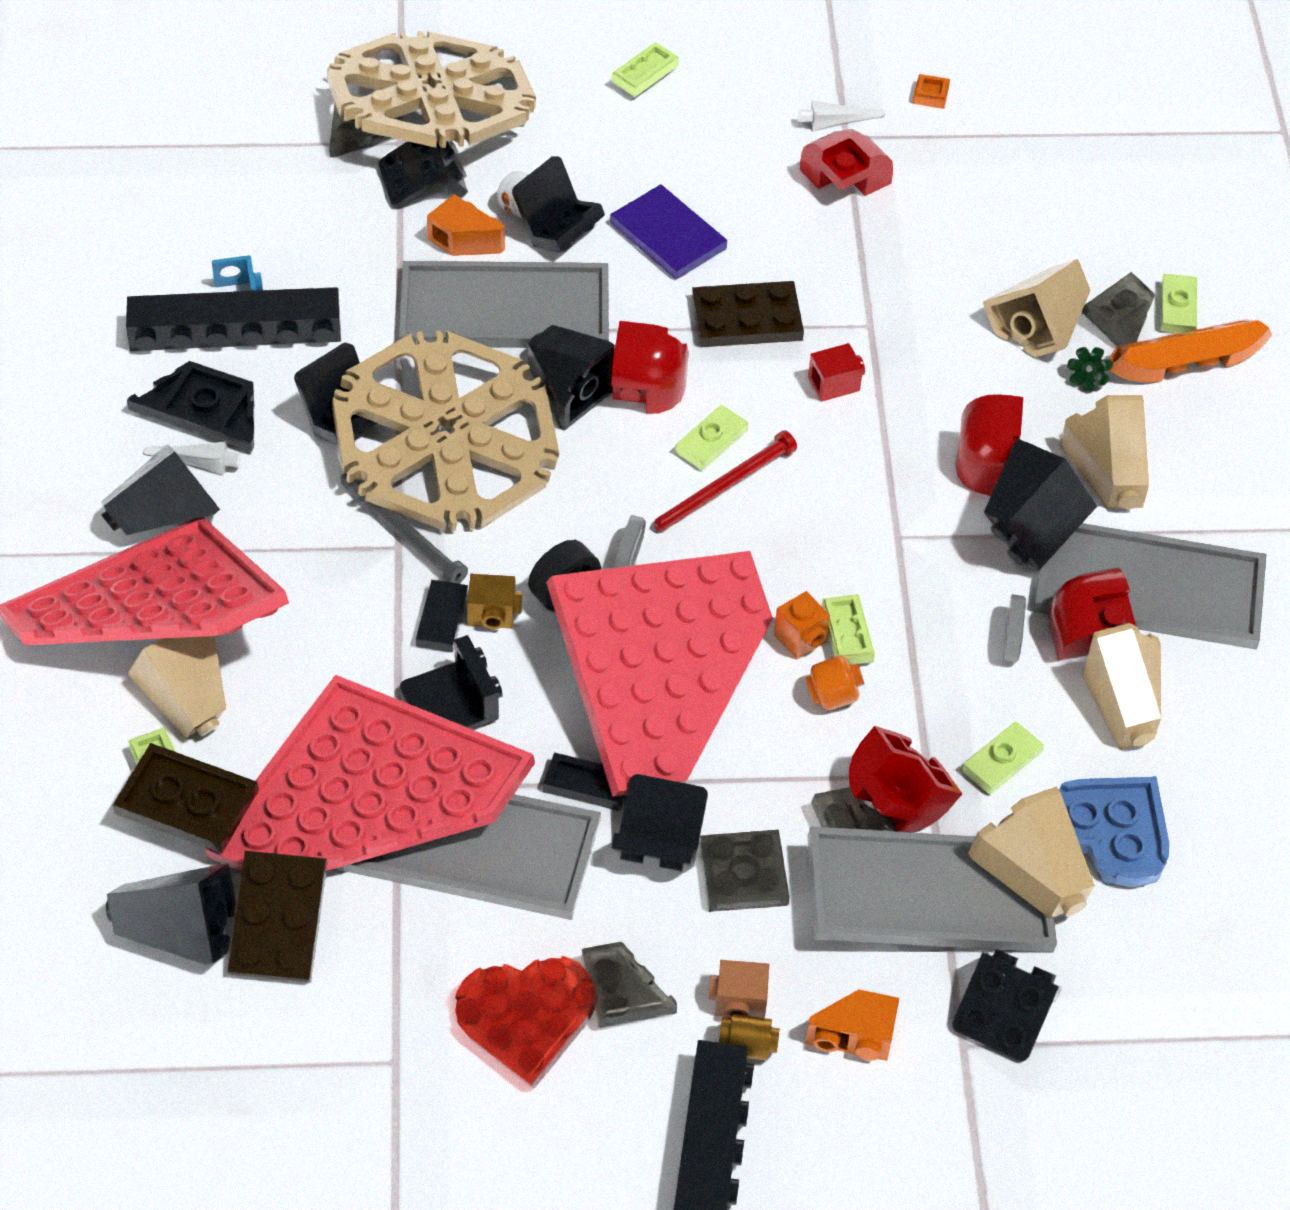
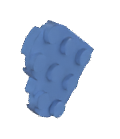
[1059,776,1170,887]

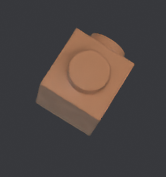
[708,959,770,1018]

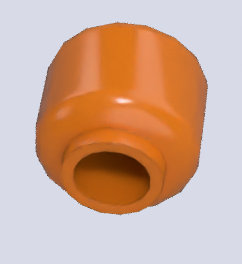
[805,655,865,711]

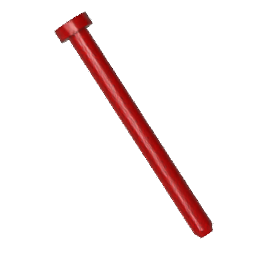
[653,430,797,531]

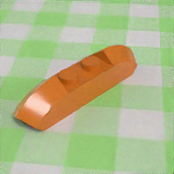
[1109,319,1272,383]

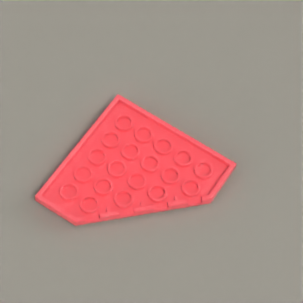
[0,517,289,645]
[546,551,773,797]
[204,674,535,872]

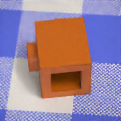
[774,591,830,660]

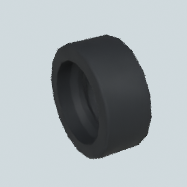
[528,539,602,612]

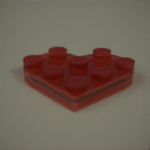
[455,956,598,1089]

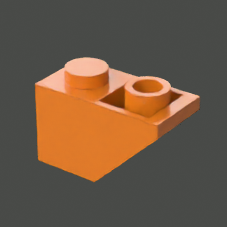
[427,194,505,256]
[805,989,900,1061]

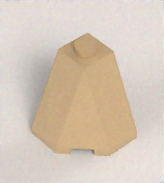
[982,258,1091,357]
[1060,395,1149,509]
[1082,623,1161,749]
[128,636,227,738]
[968,786,1095,919]

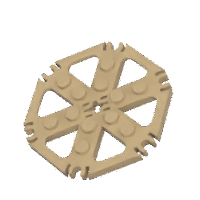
[327,31,536,148]
[332,330,560,532]

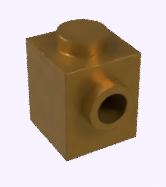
[467,573,523,629]

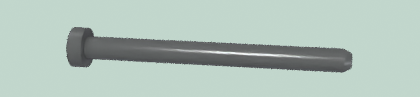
[340,473,468,584]

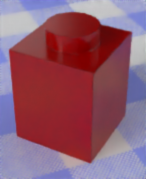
[808,343,866,402]

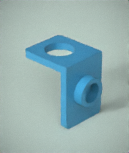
[211,255,263,291]

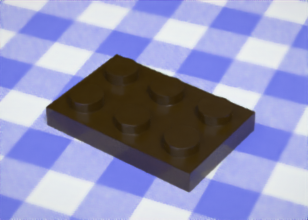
[691,281,804,347]
[112,743,259,853]
[227,851,328,983]

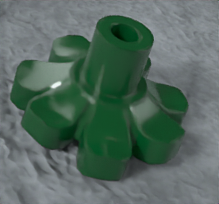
[1067,346,1113,391]

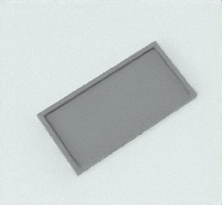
[399,261,609,348]
[1033,523,1267,650]
[338,794,601,920]
[807,826,1058,953]

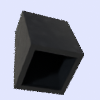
[984,438,1097,570]

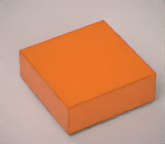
[913,74,951,109]

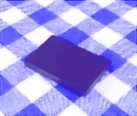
[610,184,728,279]

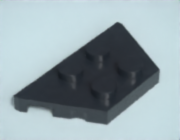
[127,361,255,451]

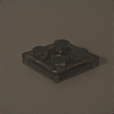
[699,829,790,912]

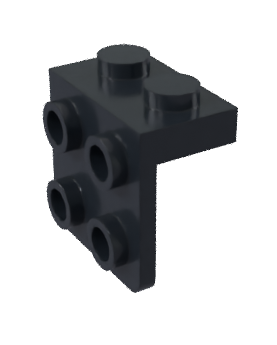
[378,141,468,208]
[512,156,605,252]
[294,342,378,445]
[400,635,503,729]
[611,774,708,872]
[952,949,1063,1061]

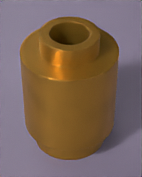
[719,1014,780,1061]

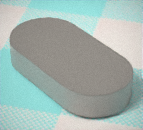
[614,515,646,568]
[1003,594,1026,663]

